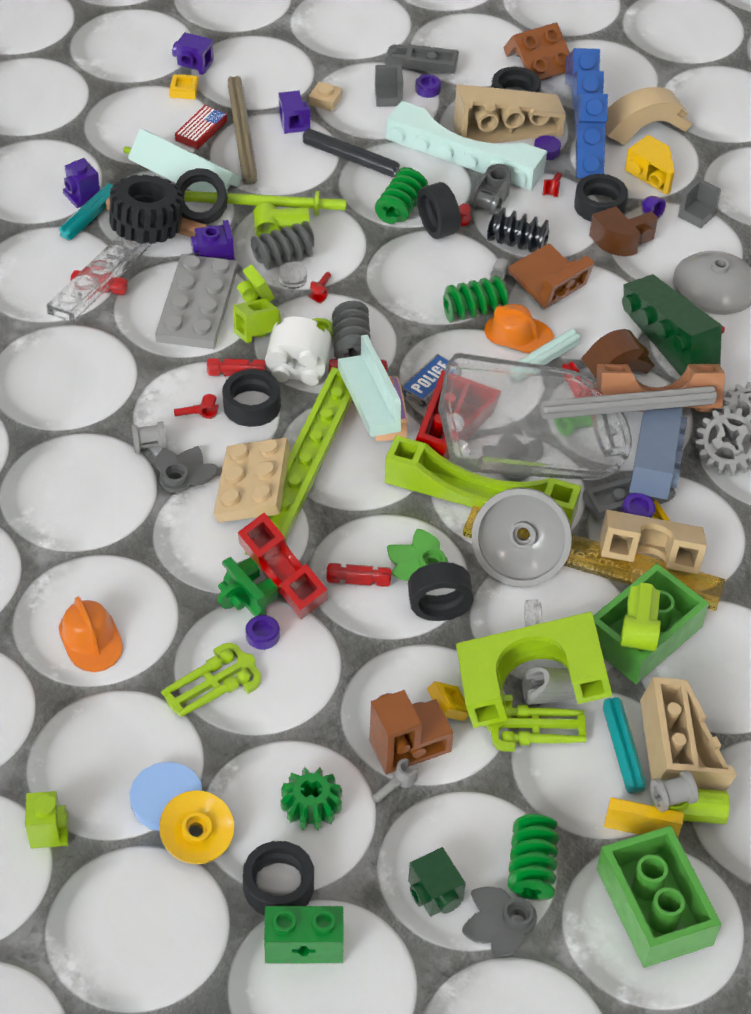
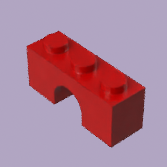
[237,512,328,620]

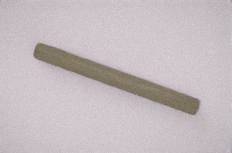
[227,76,257,184]

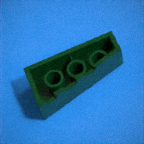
[622,274,722,376]

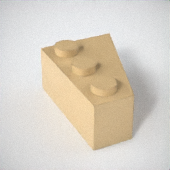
[640,677,737,791]

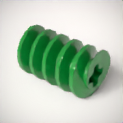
[374,167,428,224]
[443,276,508,323]
[507,814,559,901]

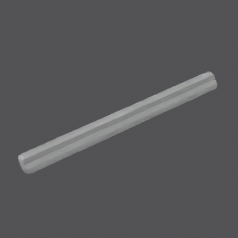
[539,386,717,419]

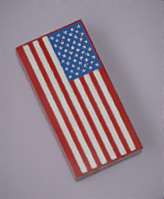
[175,105,227,150]

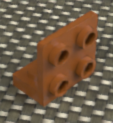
[503,22,570,81]
[508,244,595,309]

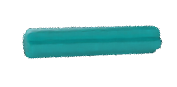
[59,183,113,240]
[602,697,646,794]

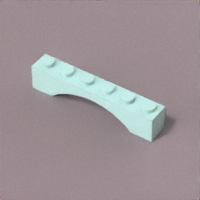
[386,101,547,191]

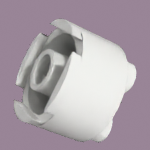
[265,316,332,386]

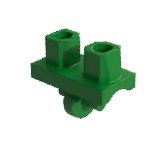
[218,556,278,617]

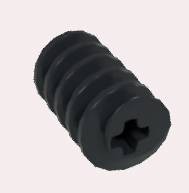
[487,207,550,253]

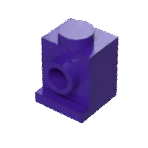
[172,32,214,75]
[278,91,310,134]
[63,158,100,208]
[190,220,234,260]

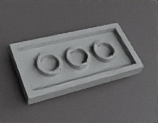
[155,254,238,349]

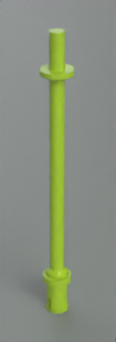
[184,191,347,216]

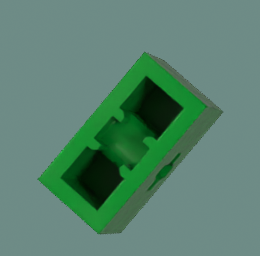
[264,906,344,964]

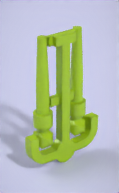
[161,643,261,717]
[485,695,586,752]

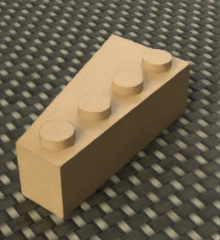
[453,84,566,143]

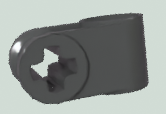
[469,164,511,215]

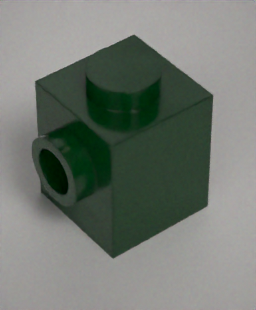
[408,847,466,917]

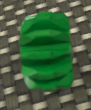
[280,767,342,831]

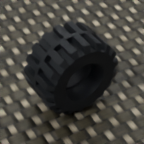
[109,174,183,244]

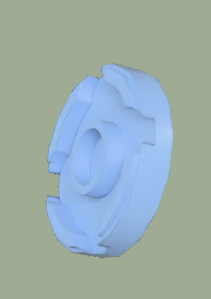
[129,762,202,831]

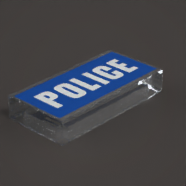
[401,353,461,408]

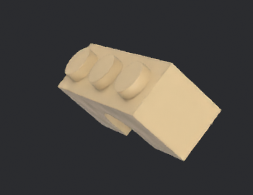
[599,510,707,574]

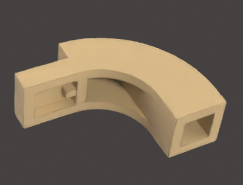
[605,87,692,145]

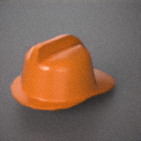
[484,304,554,353]
[58,596,123,672]

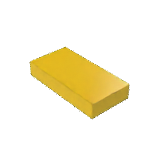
[604,797,684,838]

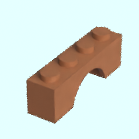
[596,364,725,412]

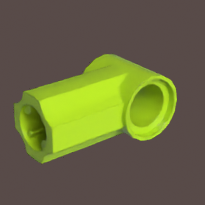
[253,203,310,237]
[620,582,661,652]
[653,788,730,825]

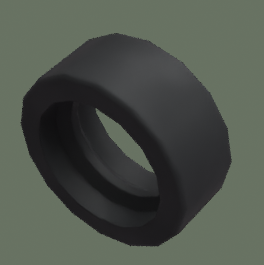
[491,66,541,93]
[176,168,228,225]
[574,174,628,222]
[417,182,461,239]
[222,369,281,427]
[407,562,474,621]
[242,841,314,916]

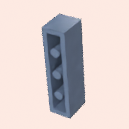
[629,407,687,500]

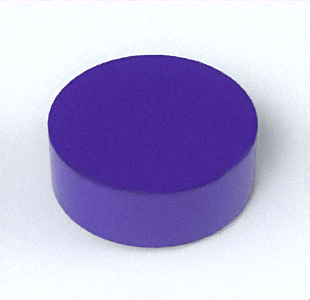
[415,74,441,98]
[534,135,561,160]
[621,493,655,518]
[245,615,280,650]

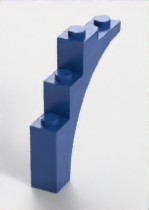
[565,48,608,179]

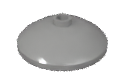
[673,251,751,315]
[472,488,572,587]

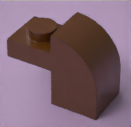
[589,206,658,256]
[581,329,655,379]

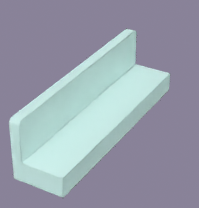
[128,128,242,192]
[338,335,401,437]

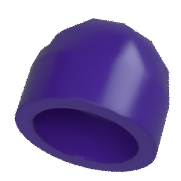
[642,196,666,219]

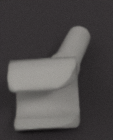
[490,258,512,280]
[372,759,418,803]

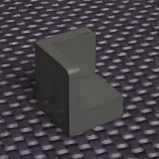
[374,64,403,107]
[678,177,721,228]

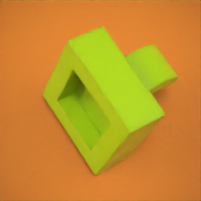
[236,264,275,302]

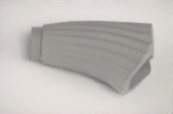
[521,667,576,705]

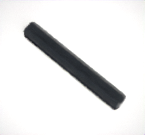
[303,128,400,177]

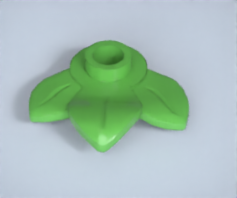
[387,528,448,581]

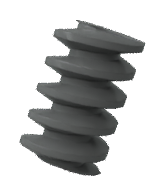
[251,221,314,270]
[332,300,371,359]

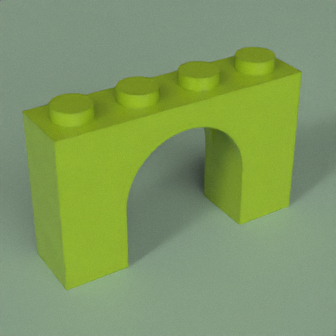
[456,611,613,728]

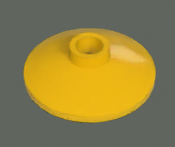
[159,790,234,864]

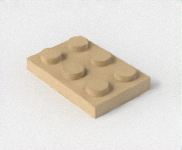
[214,437,290,523]

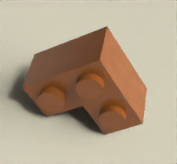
[369,690,454,775]

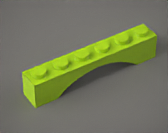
[384,435,581,527]

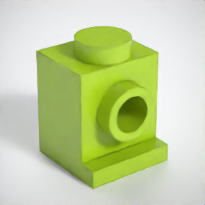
[233,298,281,343]
[25,791,69,849]

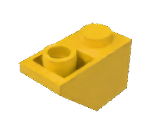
[625,135,675,195]

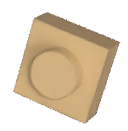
[309,82,343,111]

